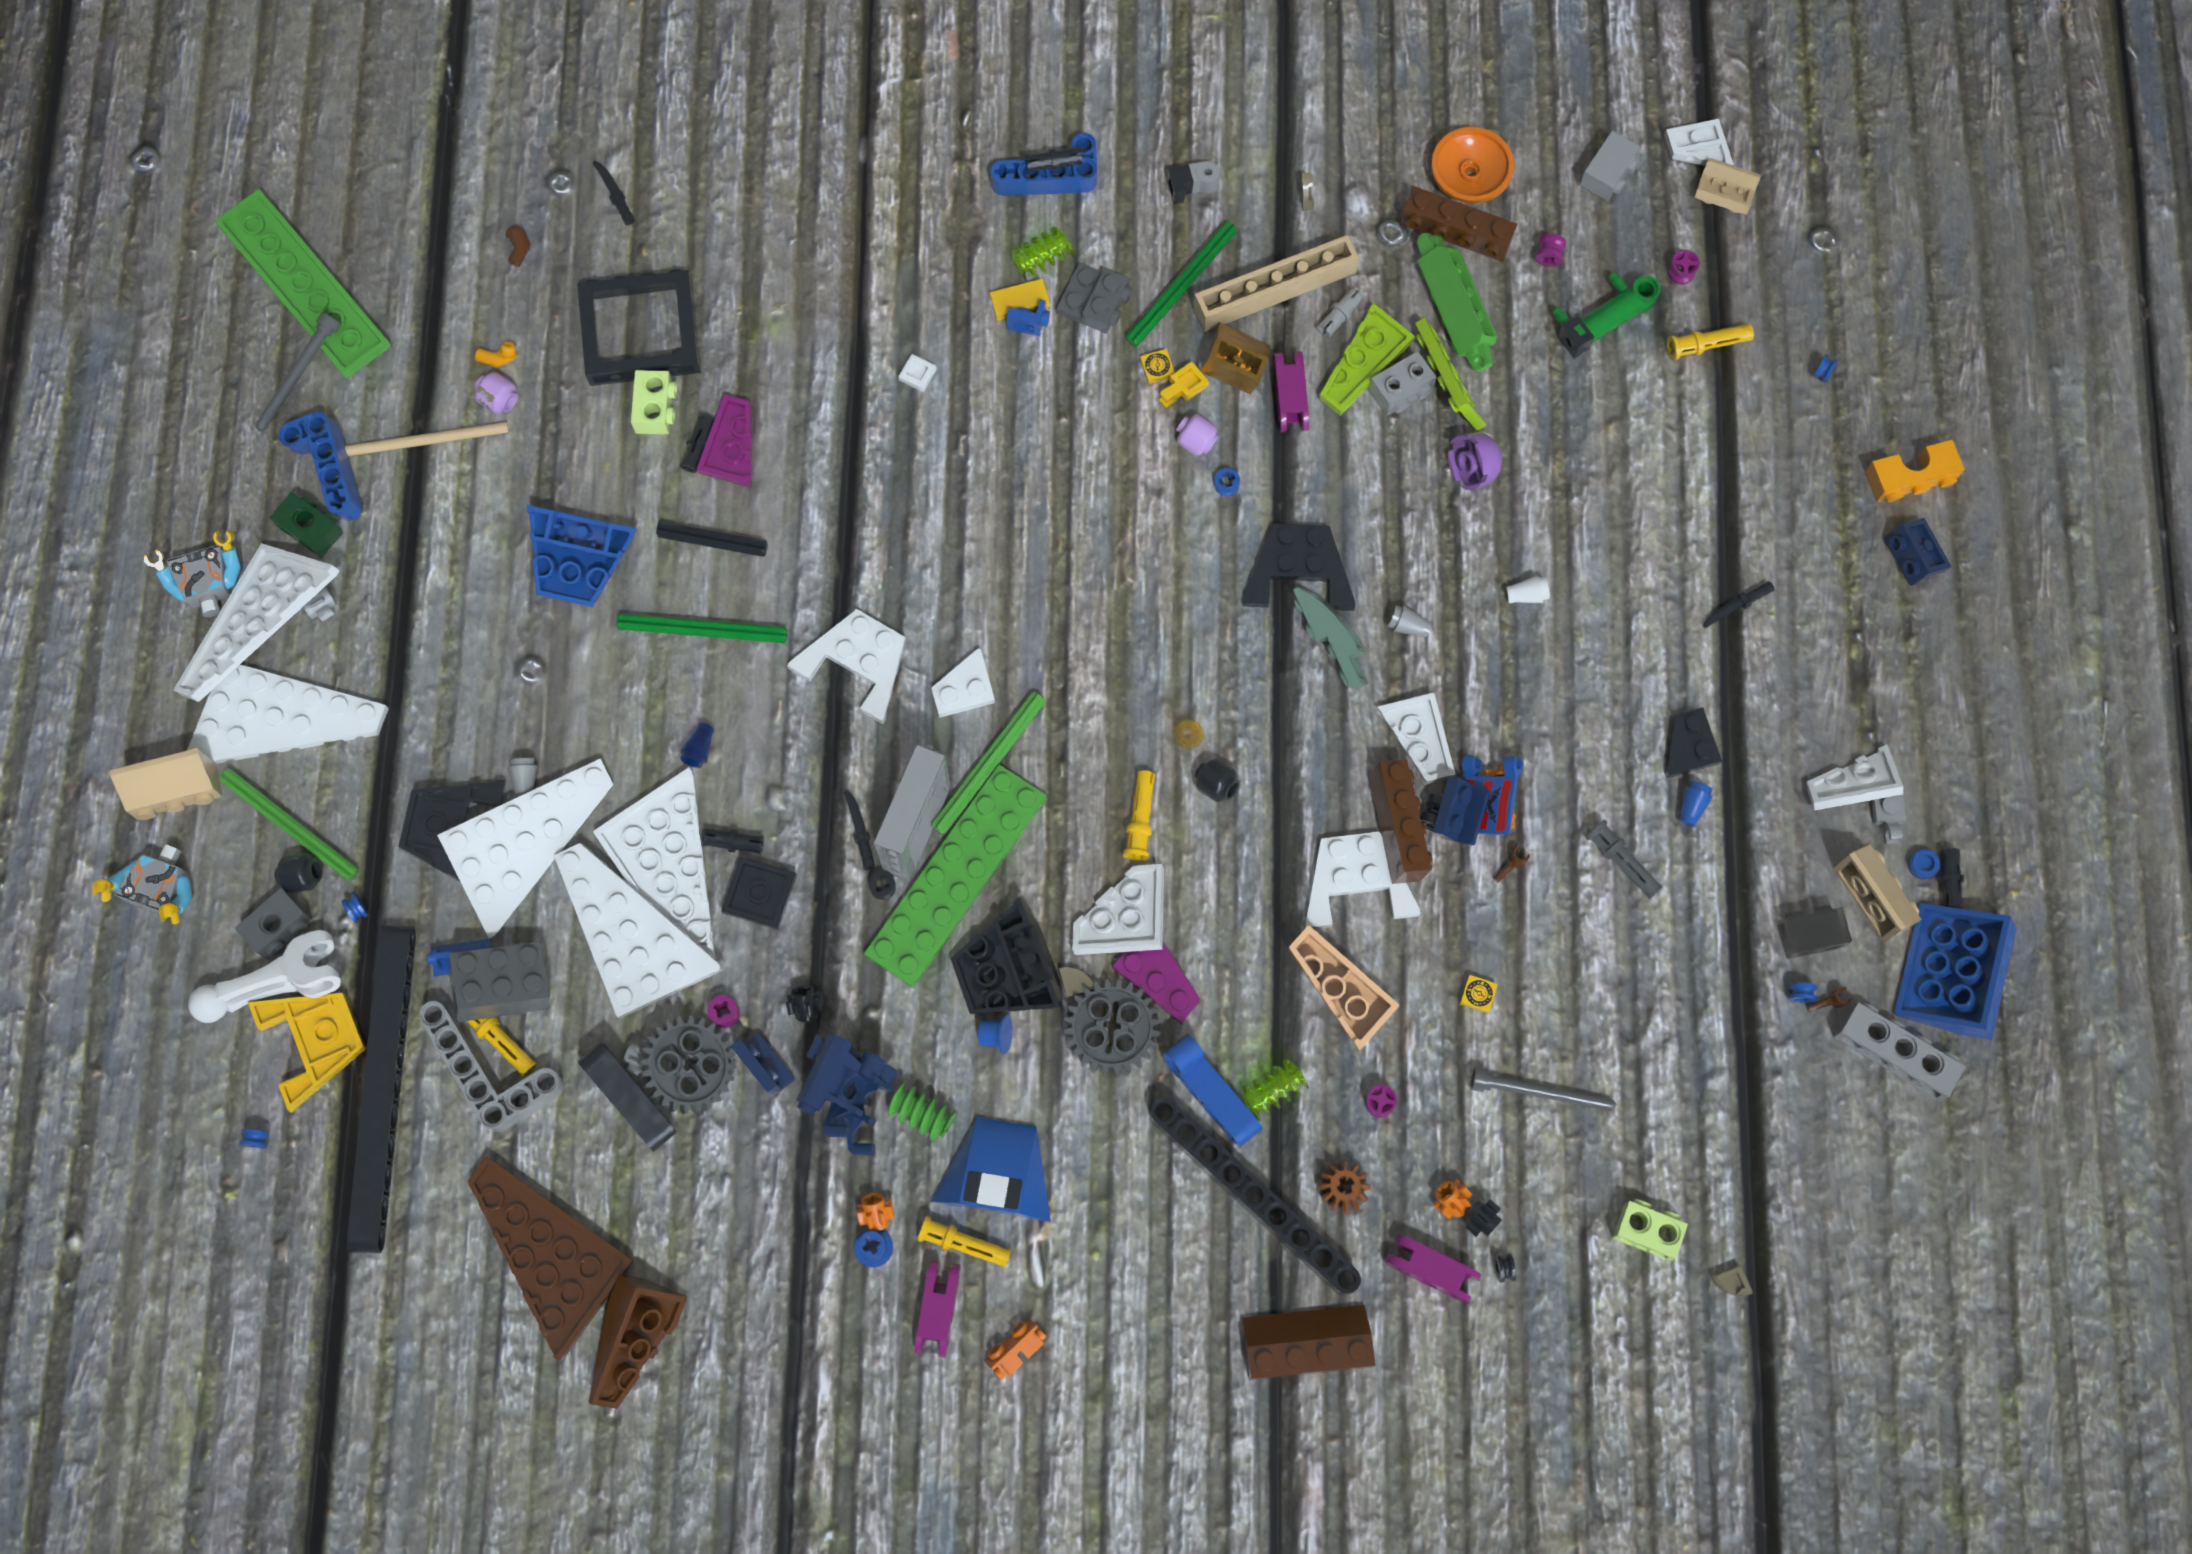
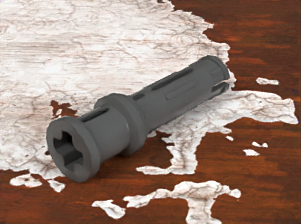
[1585,819,1663,900]

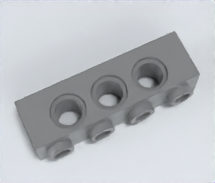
[1833,1002,1966,1102]

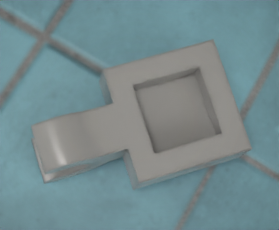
[1871,794,1907,844]

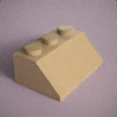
[109,748,223,820]
[1833,844,1922,943]

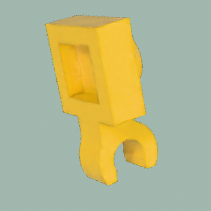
[1159,362,1209,409]

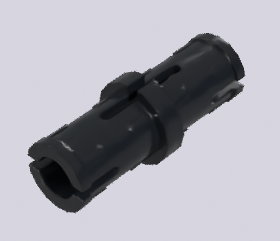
[1025,147,1082,173]
[679,415,714,473]
[702,827,764,855]
[1939,848,1964,909]

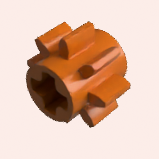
[1433,1179,1473,1219]
[856,1192,895,1231]

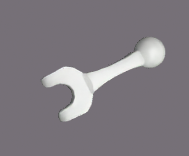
[188,930,341,1023]

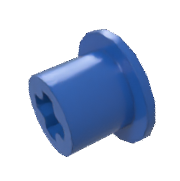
[978,1015,1013,1054]
[854,1229,893,1268]

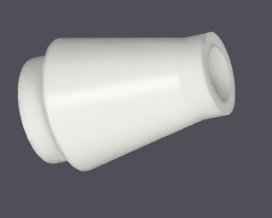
[1506,575,1550,603]

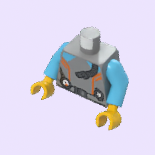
[144,529,241,617]
[92,845,193,924]

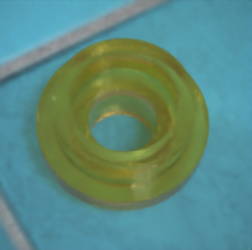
[1174,720,1204,749]

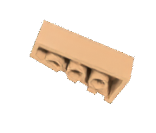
[1289,925,1400,1052]

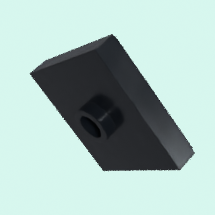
[721,856,797,930]

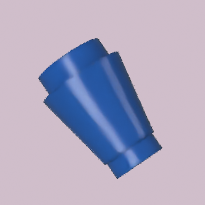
[1679,781,1713,827]

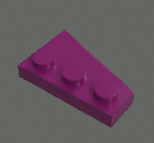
[697,394,752,488]
[1112,942,1201,1025]

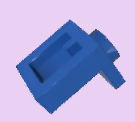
[1007,299,1050,336]

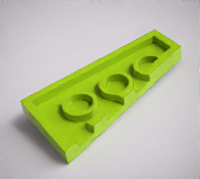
[1319,303,1415,416]
[1415,317,1486,431]

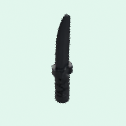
[593,161,635,225]
[1703,581,1775,629]
[844,791,875,870]

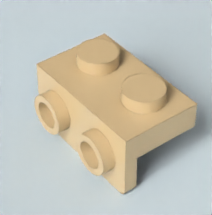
[1694,158,1761,215]

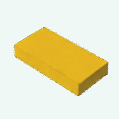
[990,279,1050,321]

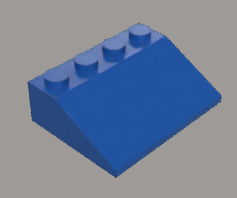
[1894,903,2017,1040]

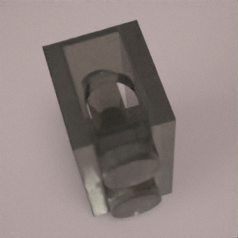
[1777,905,1852,959]

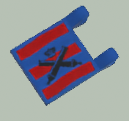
[1462,755,1524,836]

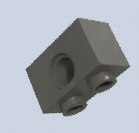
[235,888,312,959]

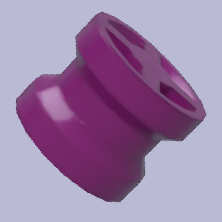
[1535,234,1566,267]
[1668,250,1700,285]
[707,995,740,1029]
[1365,1085,1397,1118]

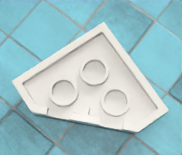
[1072,864,1164,955]

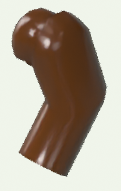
[506,226,530,267]

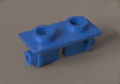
[428,939,492,976]

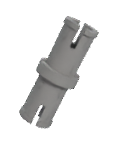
[1317,286,1365,338]

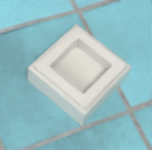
[898,354,937,392]

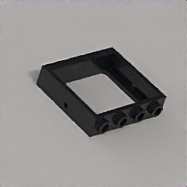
[577,269,701,386]

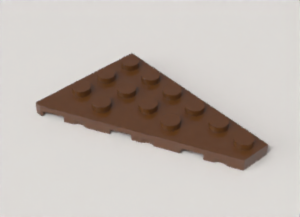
[467,1156,634,1362]

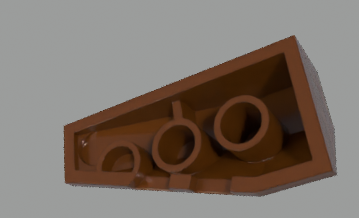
[588,1274,688,1409]

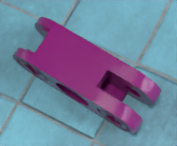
[1273,351,1309,433]
[1385,1234,1481,1304]
[914,1260,961,1358]

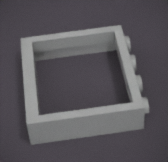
[874,745,951,883]

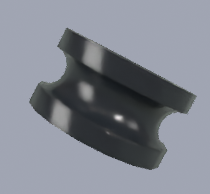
[869,871,896,900]
[1495,1253,1516,1283]

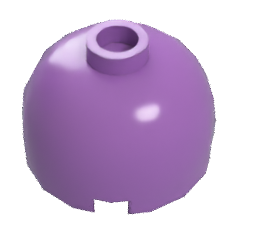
[1448,432,1502,491]

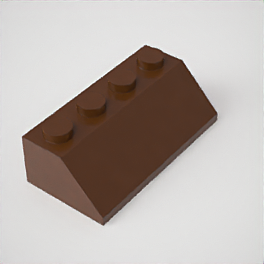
[1242,1305,1376,1381]

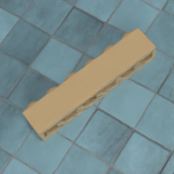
[1193,235,1359,332]

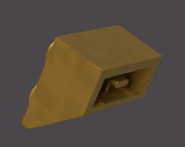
[1200,323,1270,395]

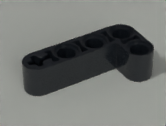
[577,1040,677,1152]

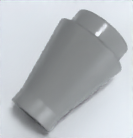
[1387,605,1432,638]
[508,758,537,798]

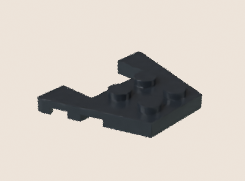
[1243,524,1355,611]
[398,779,506,882]

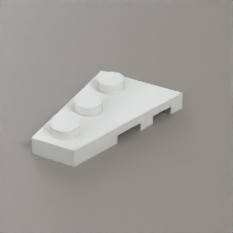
[1378,693,1456,784]
[1807,744,1903,811]

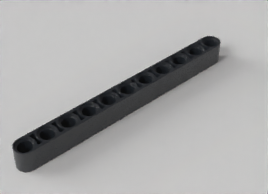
[347,925,416,1254]

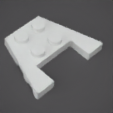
[787,609,906,724]
[1305,832,1421,929]

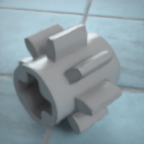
[303,586,337,622]
[623,1039,649,1079]

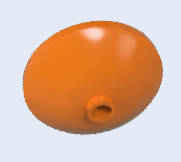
[1431,127,1514,203]

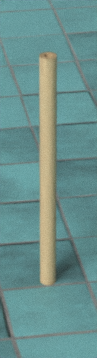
[345,422,509,457]

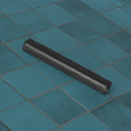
[656,521,768,557]

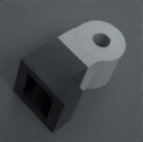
[1167,161,1220,205]

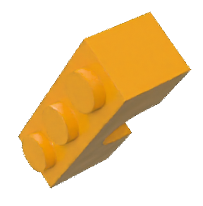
[1865,439,1965,502]

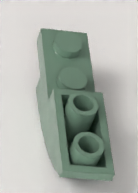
[1293,587,1369,689]

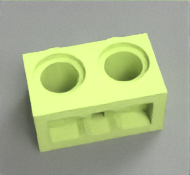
[631,370,677,434]
[1612,1199,1688,1262]

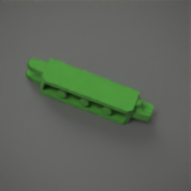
[1417,233,1497,373]

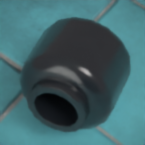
[1195,759,1240,802]
[274,853,322,893]

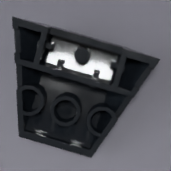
[950,897,1062,1014]

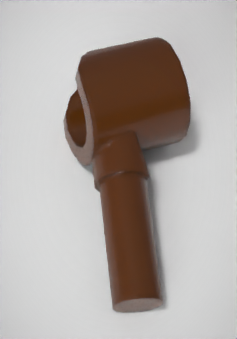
[1493,846,1530,883]
[1806,987,1852,1012]

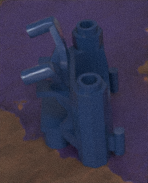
[796,1033,898,1156]

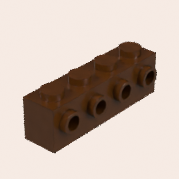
[1400,186,1517,262]
[1368,759,1433,884]

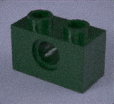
[269,492,343,559]

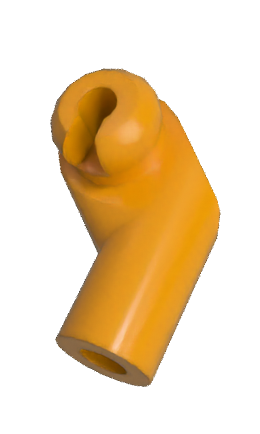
[475,341,517,368]

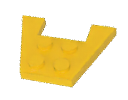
[248,993,366,1113]

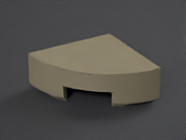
[1299,172,1314,211]
[1059,967,1094,998]
[1710,1264,1753,1296]

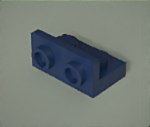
[1884,518,1952,586]
[1433,776,1490,846]
[731,1034,795,1098]

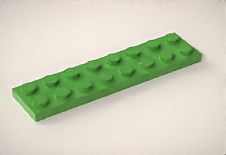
[214,189,391,379]
[864,764,1047,989]

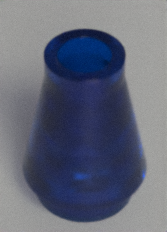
[680,723,714,768]

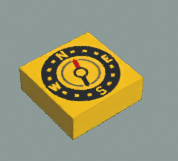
[1140,349,1175,385]
[1460,975,1498,1014]

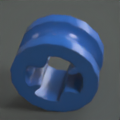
[1813,354,1838,383]
[1214,468,1240,497]
[341,893,369,923]
[1789,982,1817,1003]
[239,1129,270,1149]

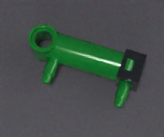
[1553,272,1660,359]

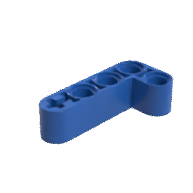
[990,132,1097,196]
[278,412,362,521]
[1163,1033,1263,1148]

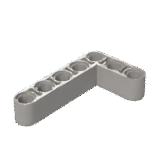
[419,1001,565,1132]

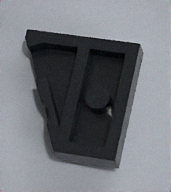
[1665,707,1722,778]

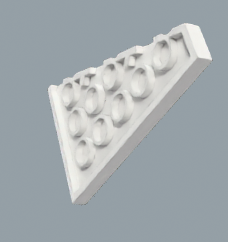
[173,543,339,702]
[187,665,389,764]
[437,759,613,939]
[593,767,716,959]
[554,843,724,1018]

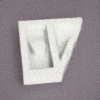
[1664,119,1734,166]
[932,649,995,718]

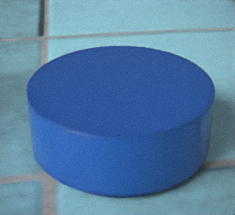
[1908,849,1940,880]

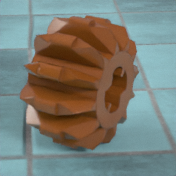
[1318,1161,1371,1214]

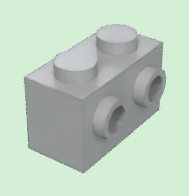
[1580,131,1641,201]
[1369,351,1437,416]

